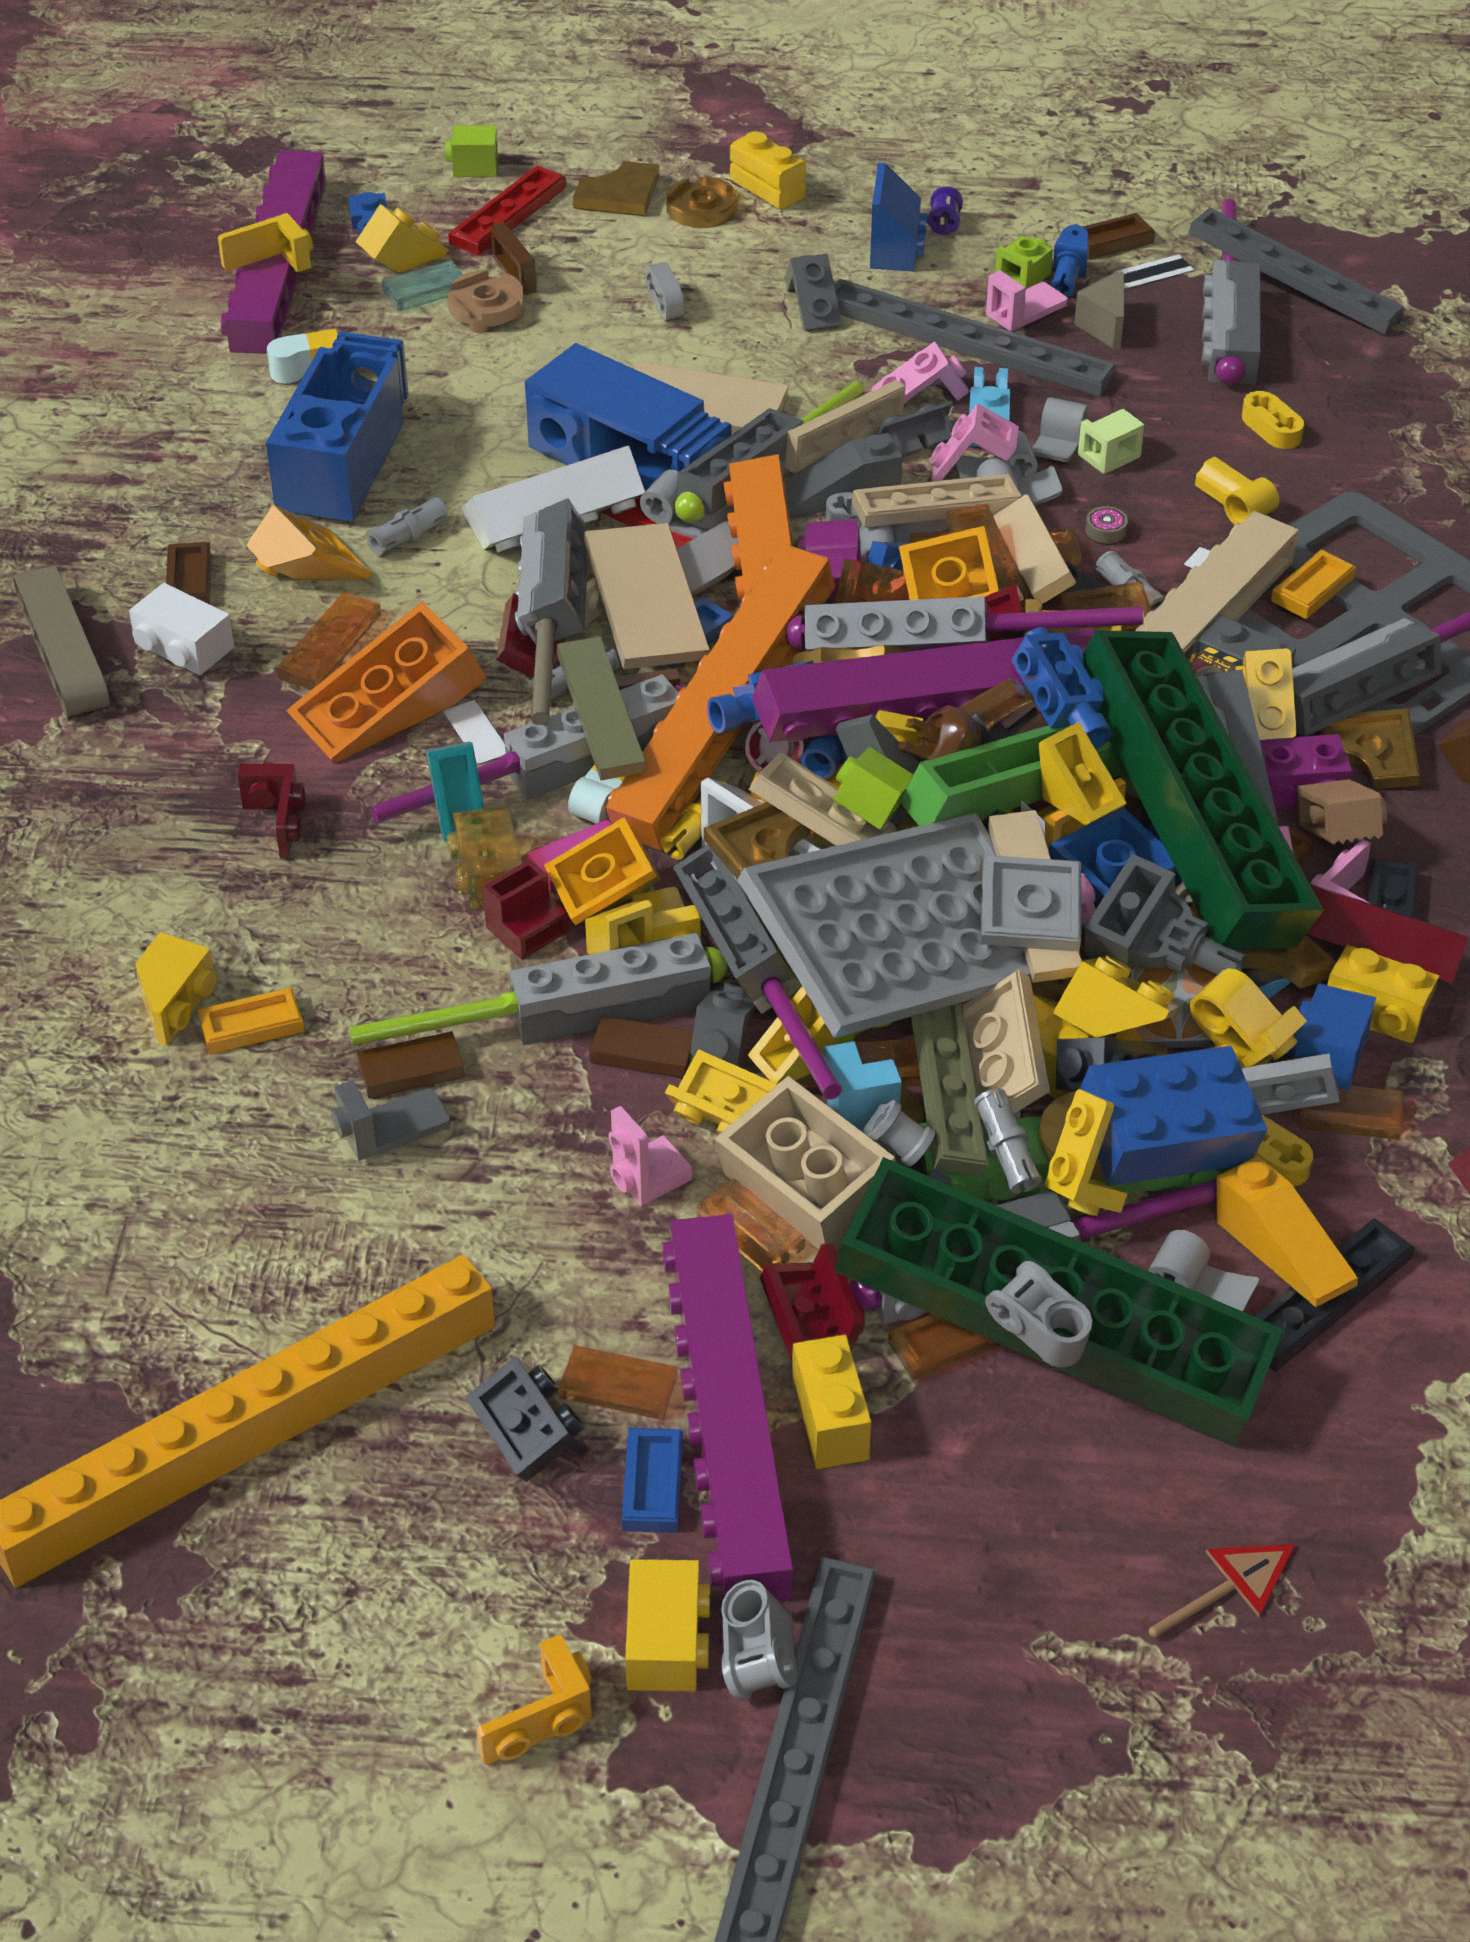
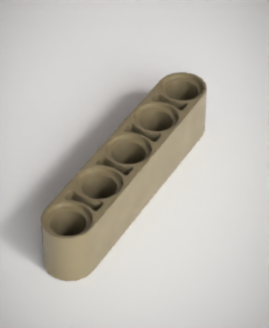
[13,565,110,718]

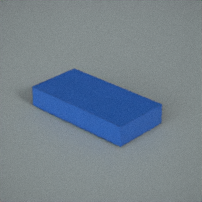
[622,1428,683,1533]

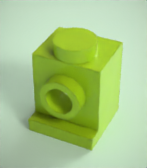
[995,236,1053,289]

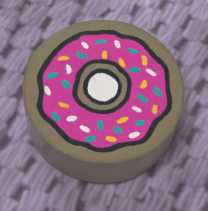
[1085,506,1128,544]

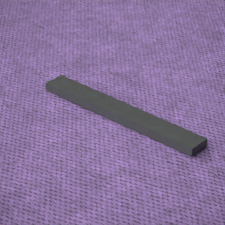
[834,279,1117,397]
[714,1557,877,1942]

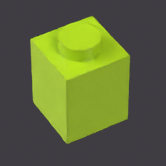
[445,125,499,177]
[833,746,913,830]

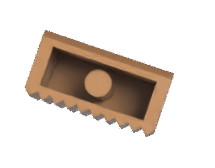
[1296,779,1388,845]

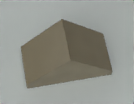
[1074,272,1124,349]

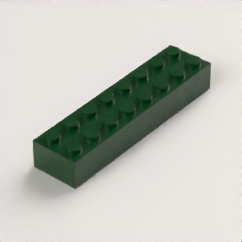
[1083,630,1324,950]
[835,1157,1284,1446]

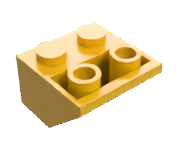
[1053,955,1181,1038]

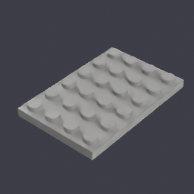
[738,813,1033,1038]

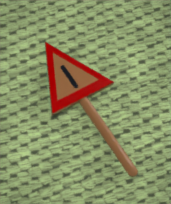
[1149,1544,1295,1638]

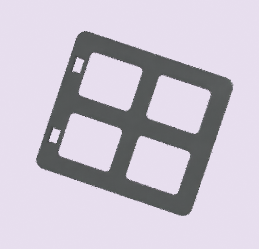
[1237,492,1470,737]

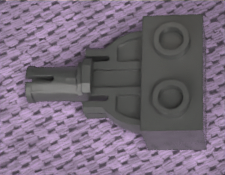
[1084,853,1246,975]

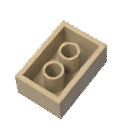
[714,1076,896,1251]

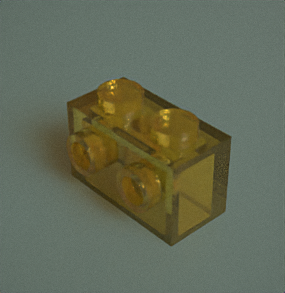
[446,805,522,910]

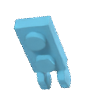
[969,367,1010,447]

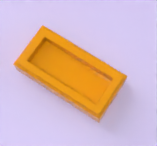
[1271,549,1356,619]
[197,987,305,1055]

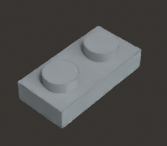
[1241,1053,1340,1115]

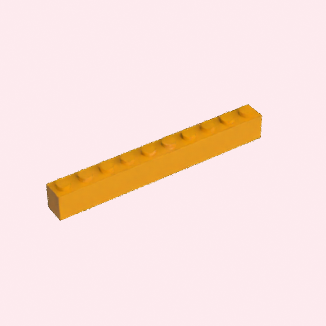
[0,1254,495,1589]

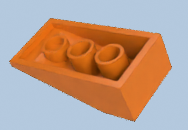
[286,601,487,764]

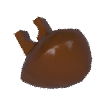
[897,705,982,762]

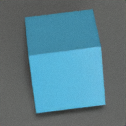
[824,1041,901,1130]

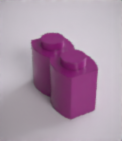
[798,518,861,601]

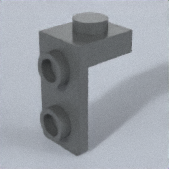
[785,253,841,332]
[689,980,757,1067]
[331,1080,450,1161]

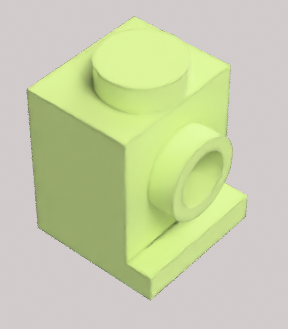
[1078,409,1144,474]

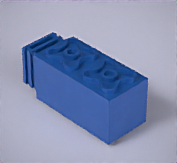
[266,331,408,522]
[525,343,732,490]

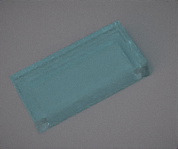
[382,260,463,311]

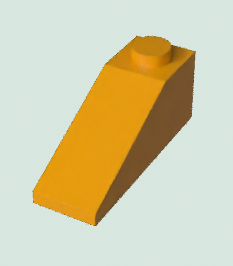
[1216,1156,1358,1307]

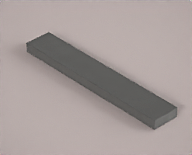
[1188,208,1405,335]

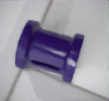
[927,186,963,235]

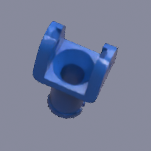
[1050,225,1088,297]

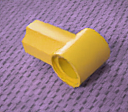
[1195,457,1280,525]

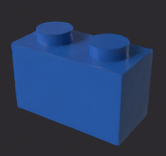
[1286,983,1376,1091]

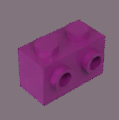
[1259,734,1352,809]

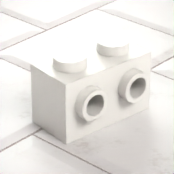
[129,583,234,675]

